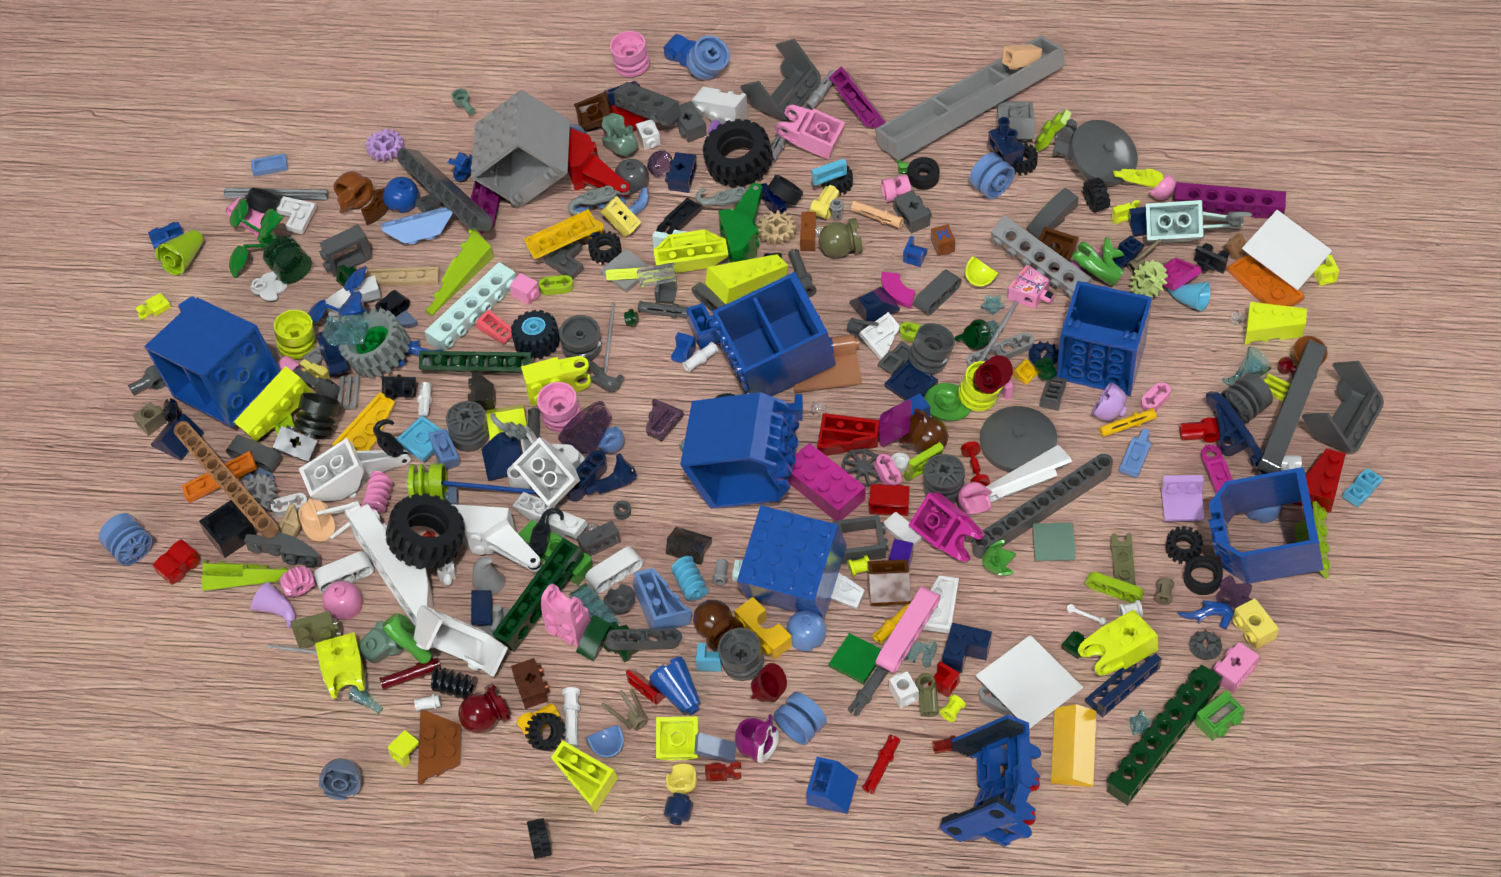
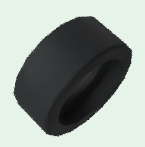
[768,175,803,205]
[1183,555,1223,595]

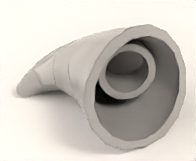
[472,557,505,596]

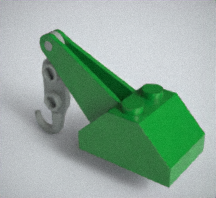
[696,183,762,263]

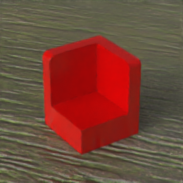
[928,661,960,698]

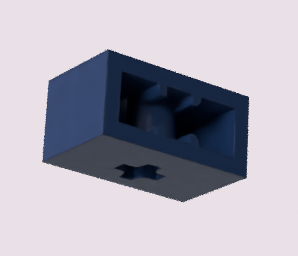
[665,152,697,193]

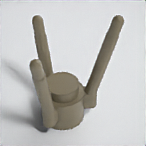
[1127,239,1169,275]
[601,690,648,730]

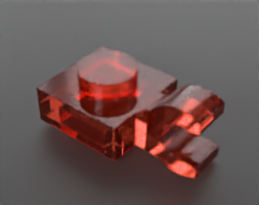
[705,762,742,781]

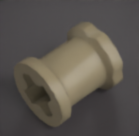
[1154,578,1174,605]

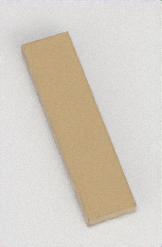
[366,267,440,287]

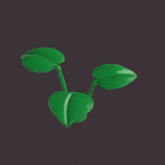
[229,198,284,278]

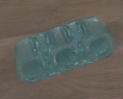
[569,583,619,631]

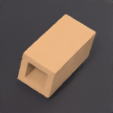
[1002,44,1042,70]

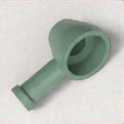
[451,88,475,115]

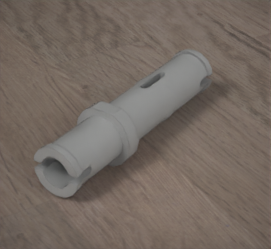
[804,70,835,110]

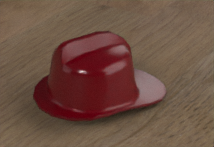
[973,355,1013,394]
[751,663,787,702]

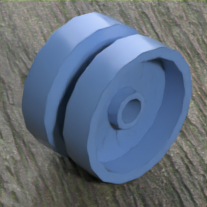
[686,36,730,80]
[969,152,1015,199]
[773,692,827,745]

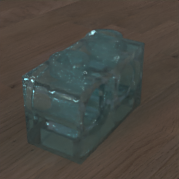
[322,314,369,346]

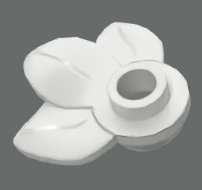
[250,272,287,301]

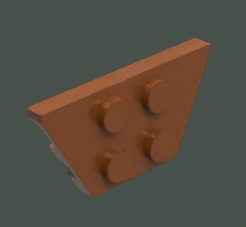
[418,710,462,784]

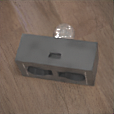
[577,521,621,557]

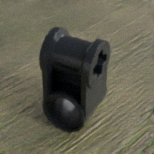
[375,290,410,317]

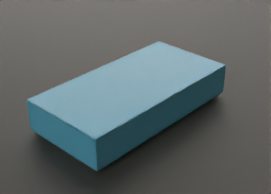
[811,158,847,186]

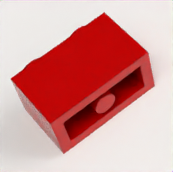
[869,483,910,516]

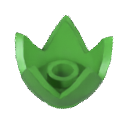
[982,539,1016,575]

